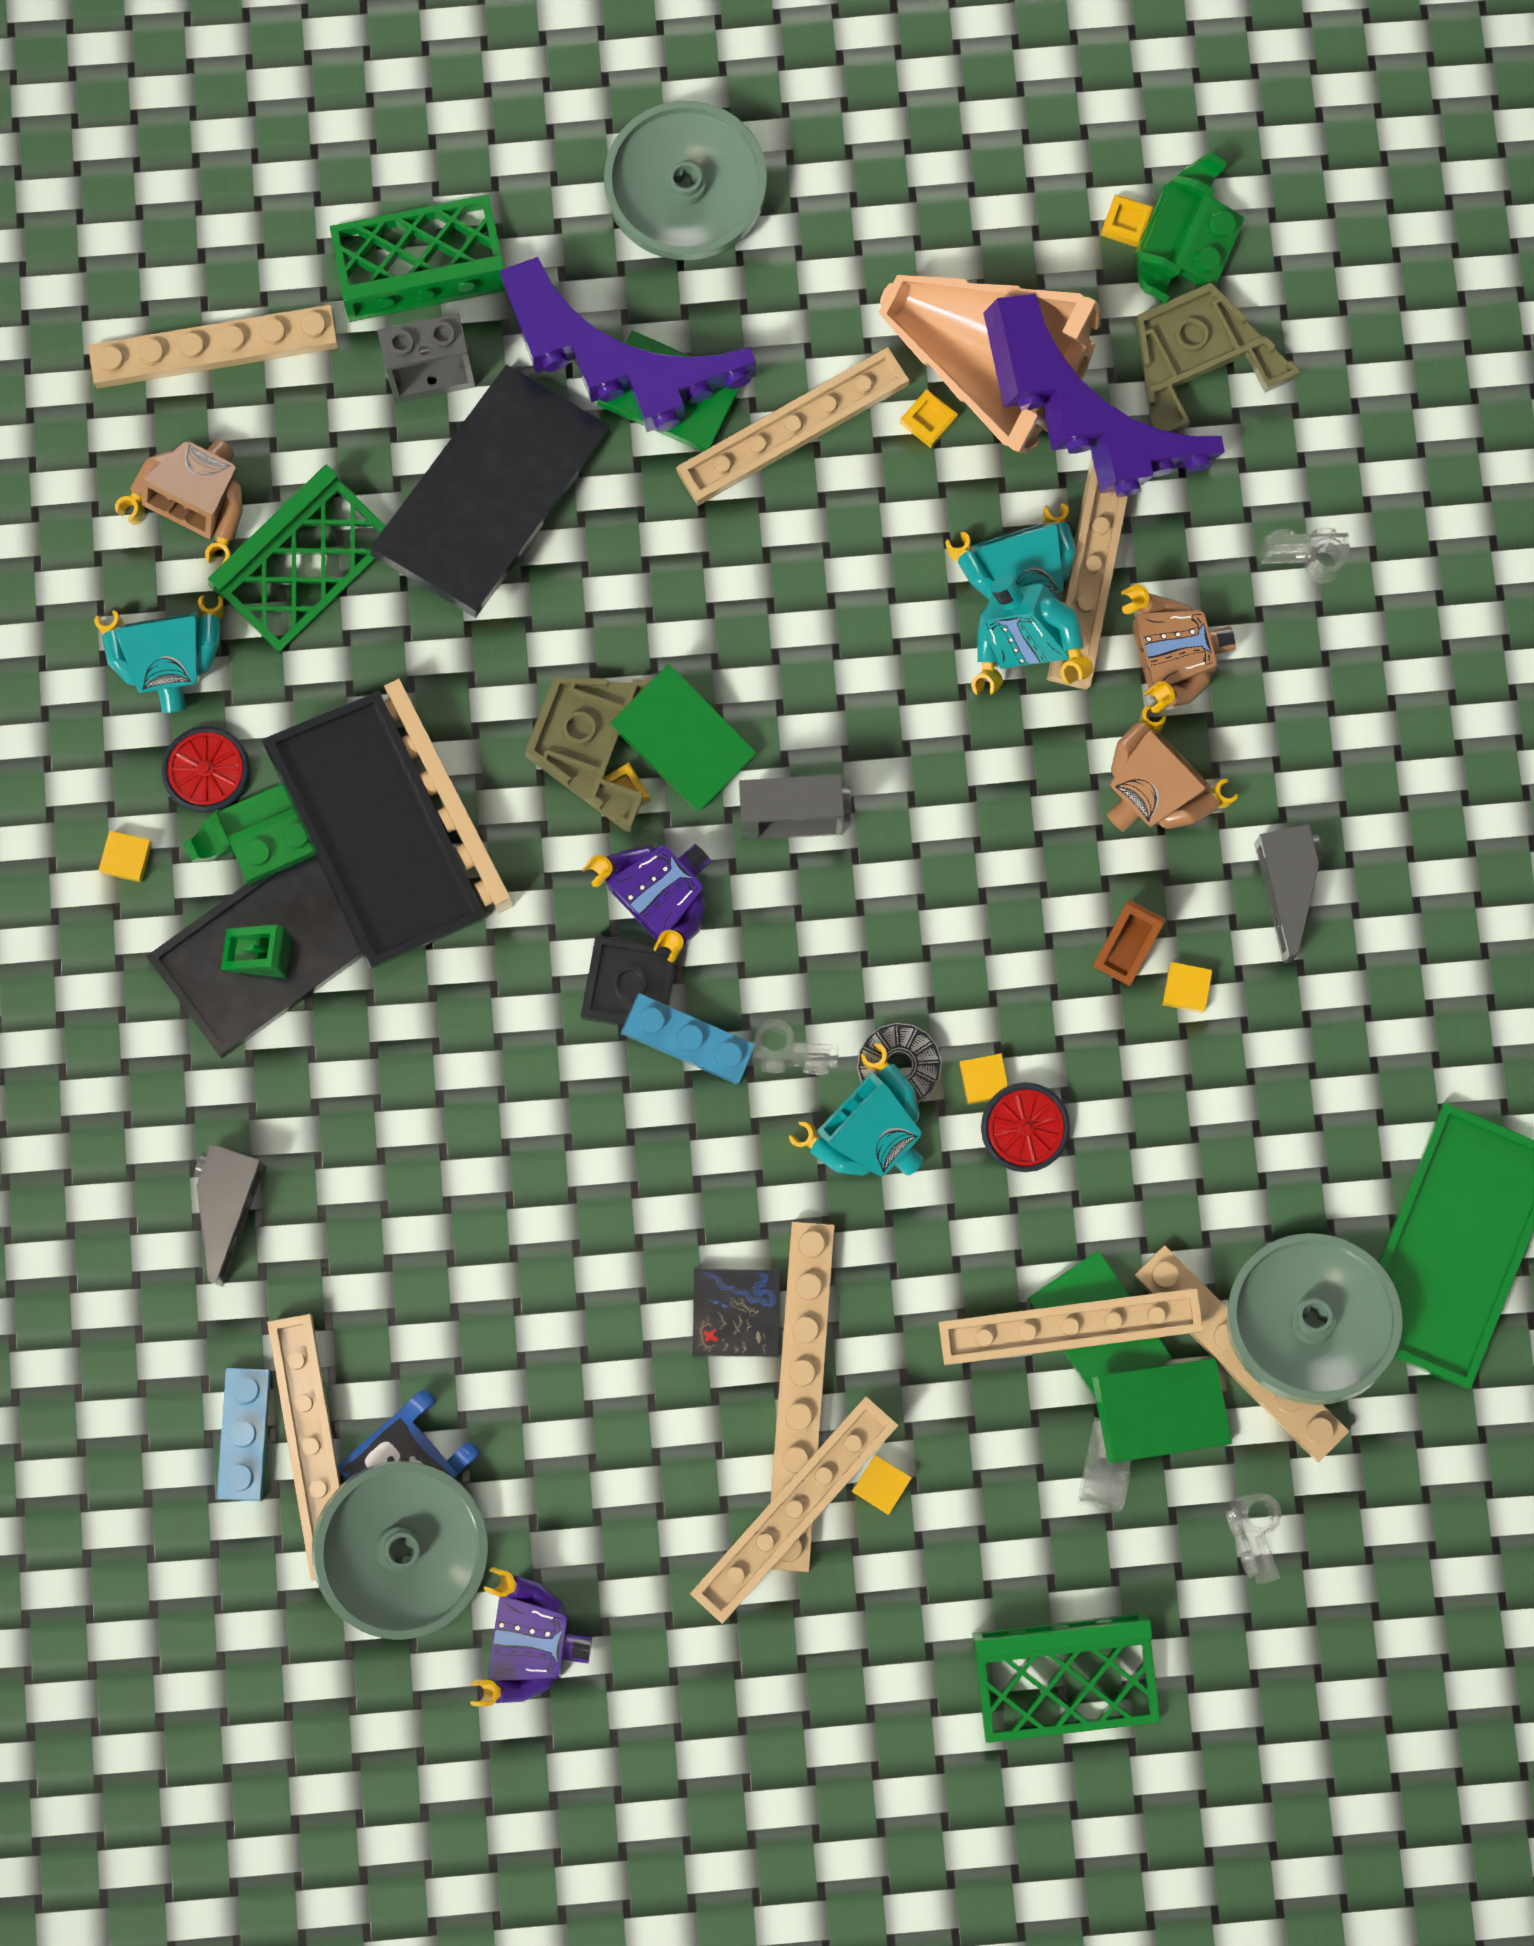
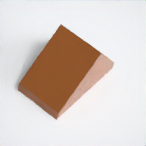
[1093,899,1166,986]

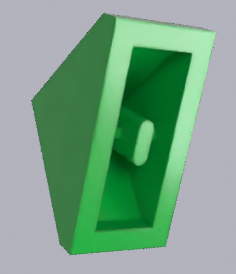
[221,924,293,979]

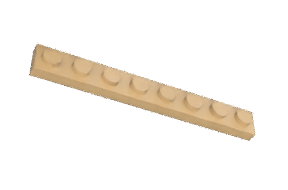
[771,1222,835,1572]

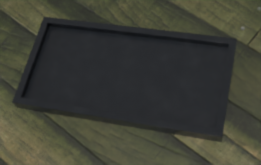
[370,364,610,618]
[262,691,486,970]
[147,855,363,1059]

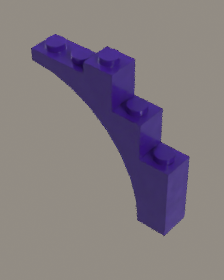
[499,257,756,432]
[983,294,1225,497]

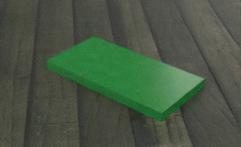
[1378,1102,1534,1390]

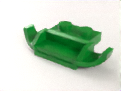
[1134,152,1245,304]
[183,784,315,885]

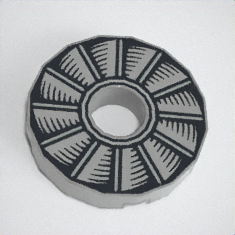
[857,1023,942,1104]

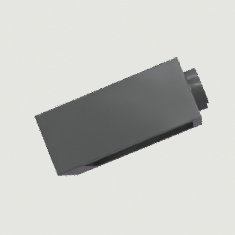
[377,313,475,404]
[739,774,852,841]

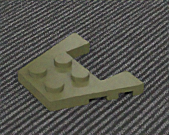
[1136,282,1300,433]
[525,677,648,832]

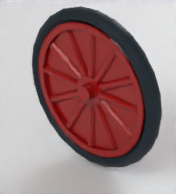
[161,726,250,813]
[981,1082,1070,1173]

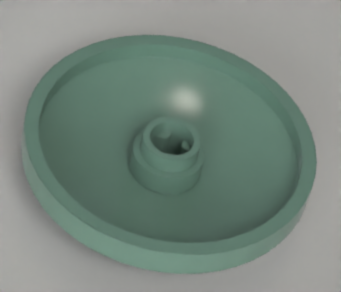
[604,101,767,260]
[1226,1233,1403,1405]
[312,1461,488,1640]

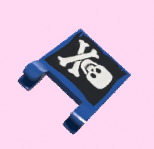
[338,1390,481,1480]

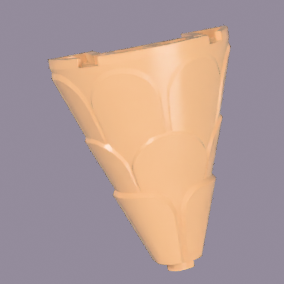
[879,275,1100,453]

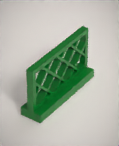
[329,194,504,322]
[207,464,386,654]
[972,1613,1160,1743]

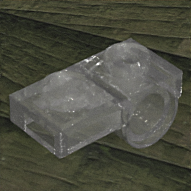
[1260,528,1350,584]
[753,1019,839,1074]
[1076,1417,1131,1513]
[1225,1494,1282,1584]

